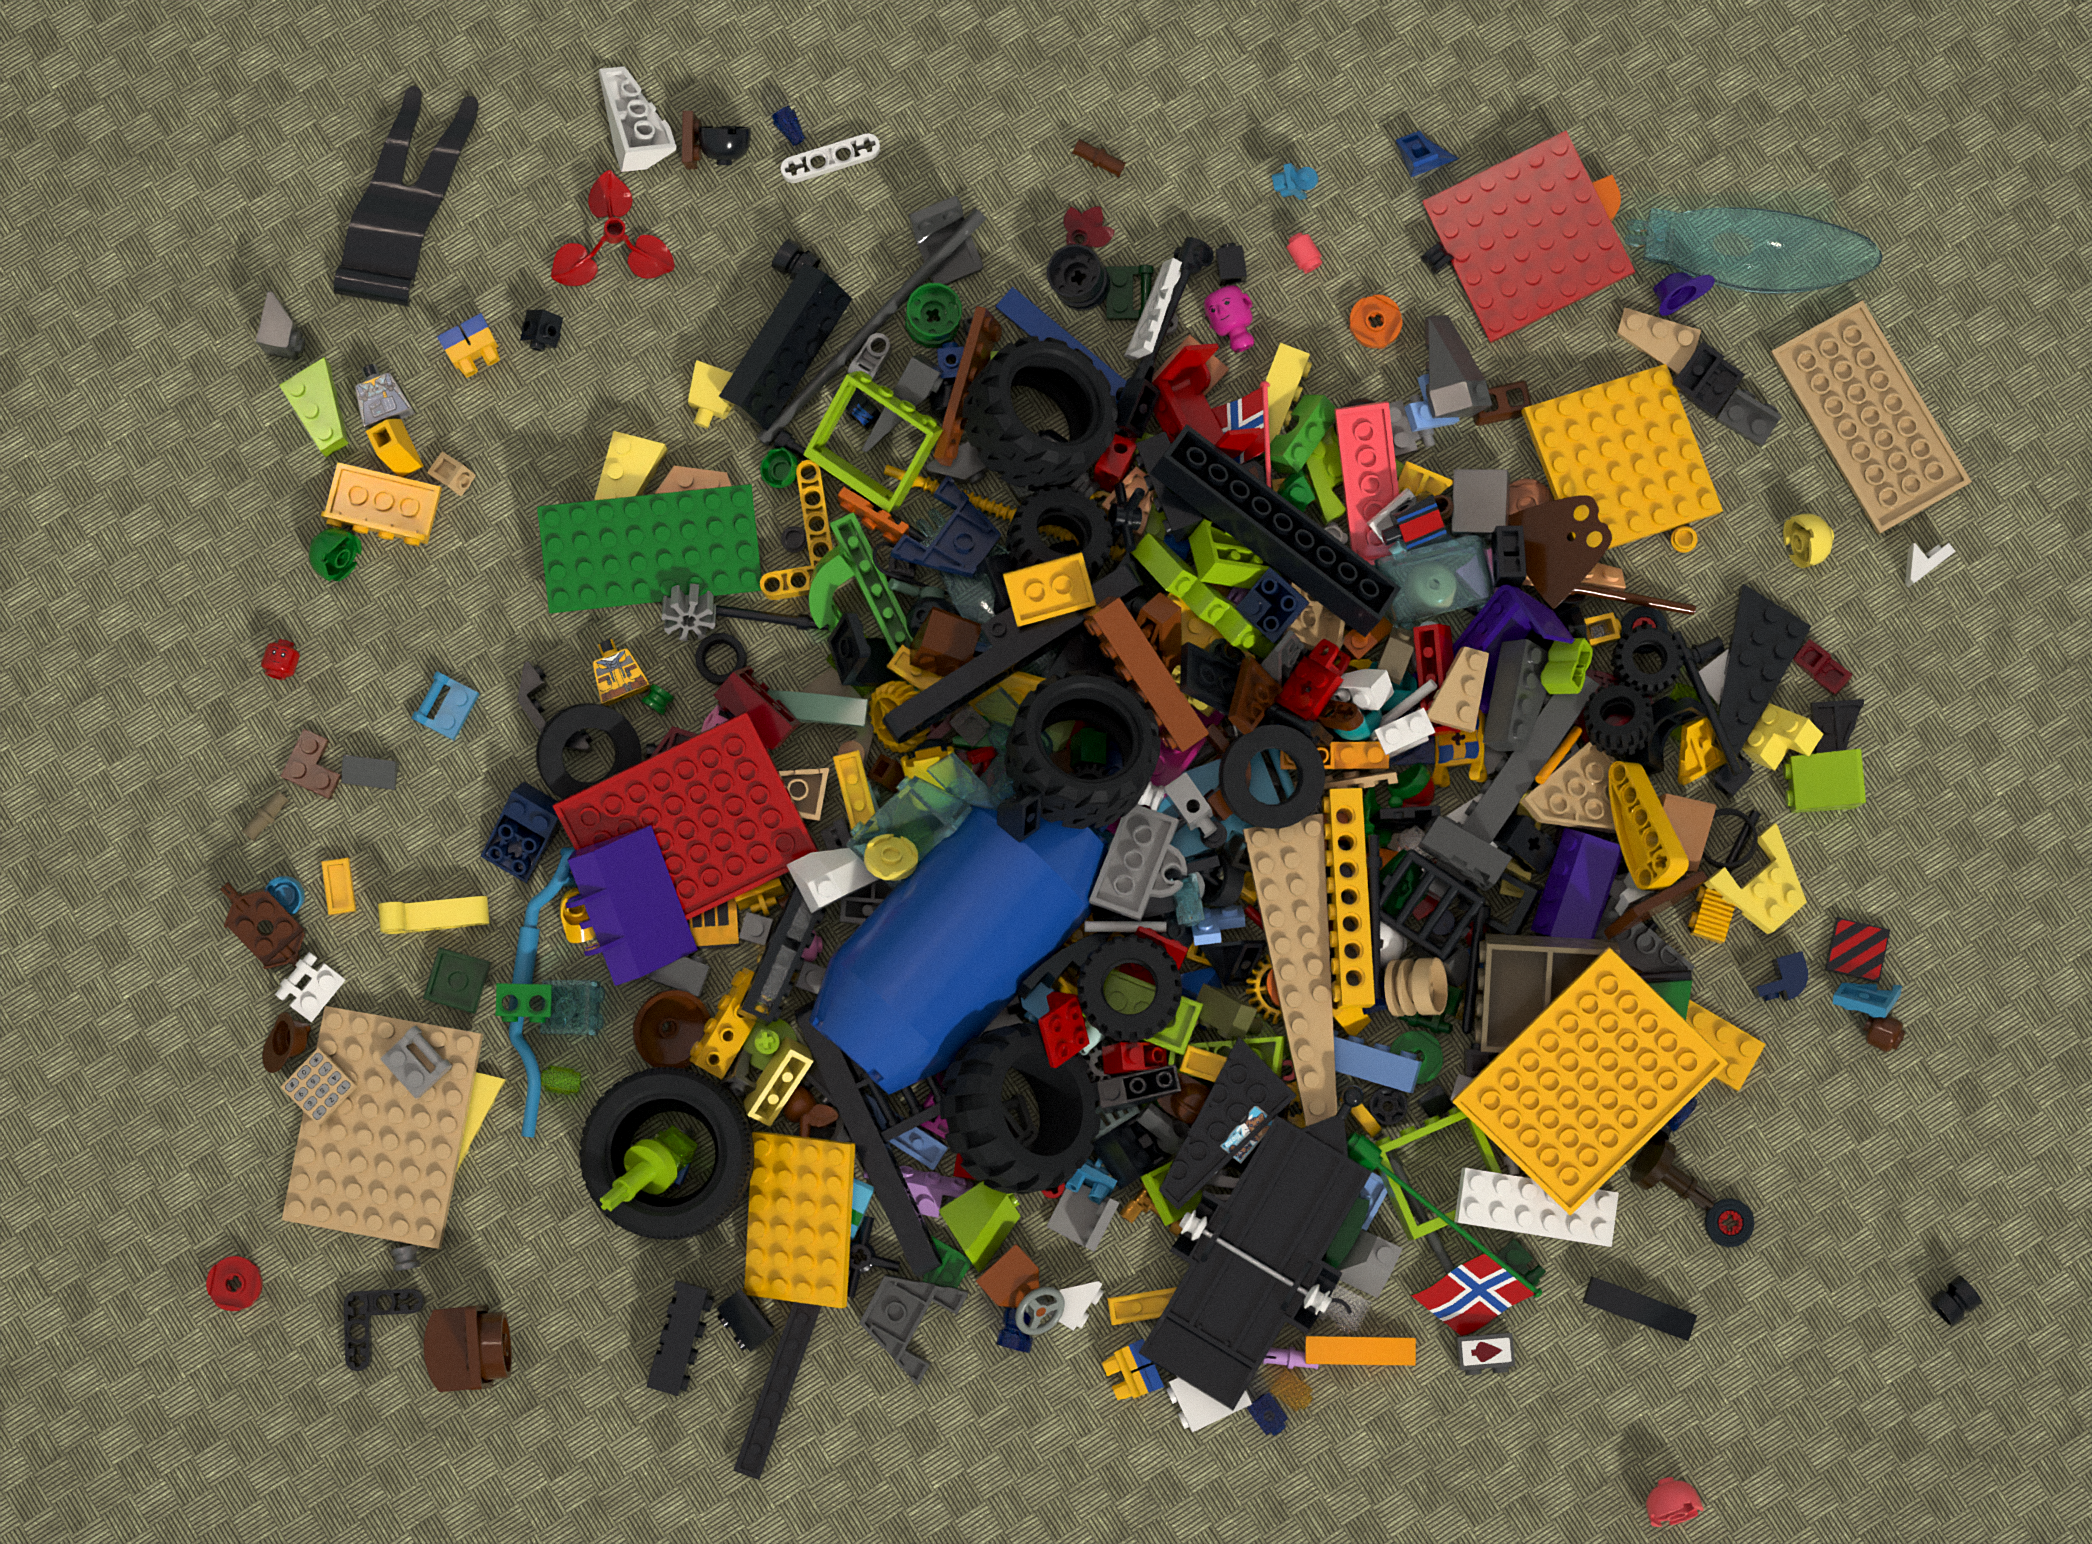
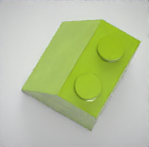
[1783,749,1866,813]
[938,1181,1021,1272]

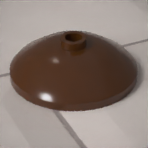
[633,989,710,1068]

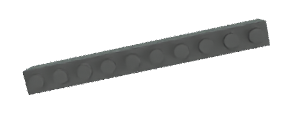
[1419,675,1599,902]

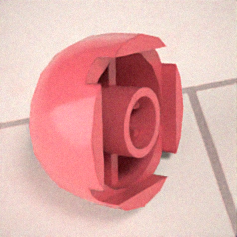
[1646,1477,1704,1527]

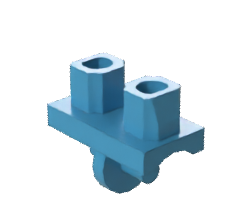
[1272,163,1318,200]
[1065,1158,1117,1205]

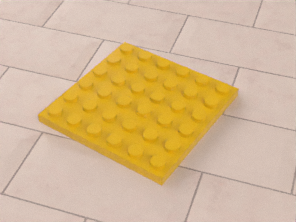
[1521,364,1723,550]

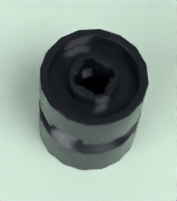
[771,238,821,281]
[1929,1275,1982,1327]

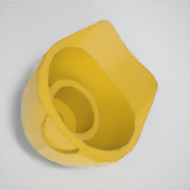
[559,888,595,943]

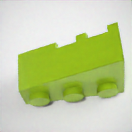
[1189,519,1283,589]

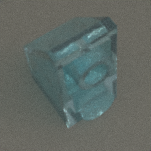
[1170,874,1205,926]

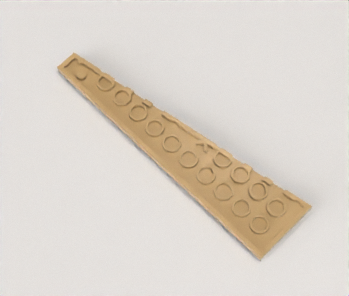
[1242,813,1337,1126]

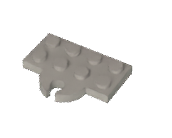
[1089,805,1187,921]

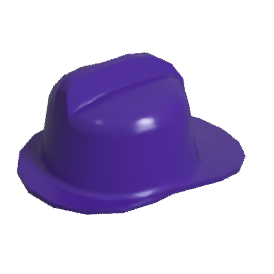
[1653,272,1715,316]

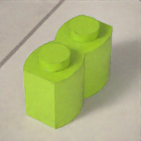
[1541,638,1593,694]

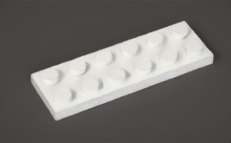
[1454,1168,1619,1247]

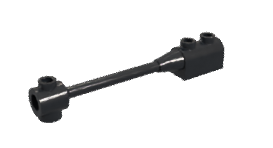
[1115,237,1213,439]

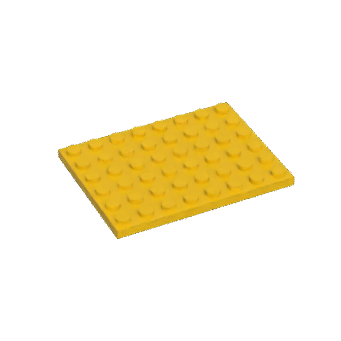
[1452,947,1728,1216]

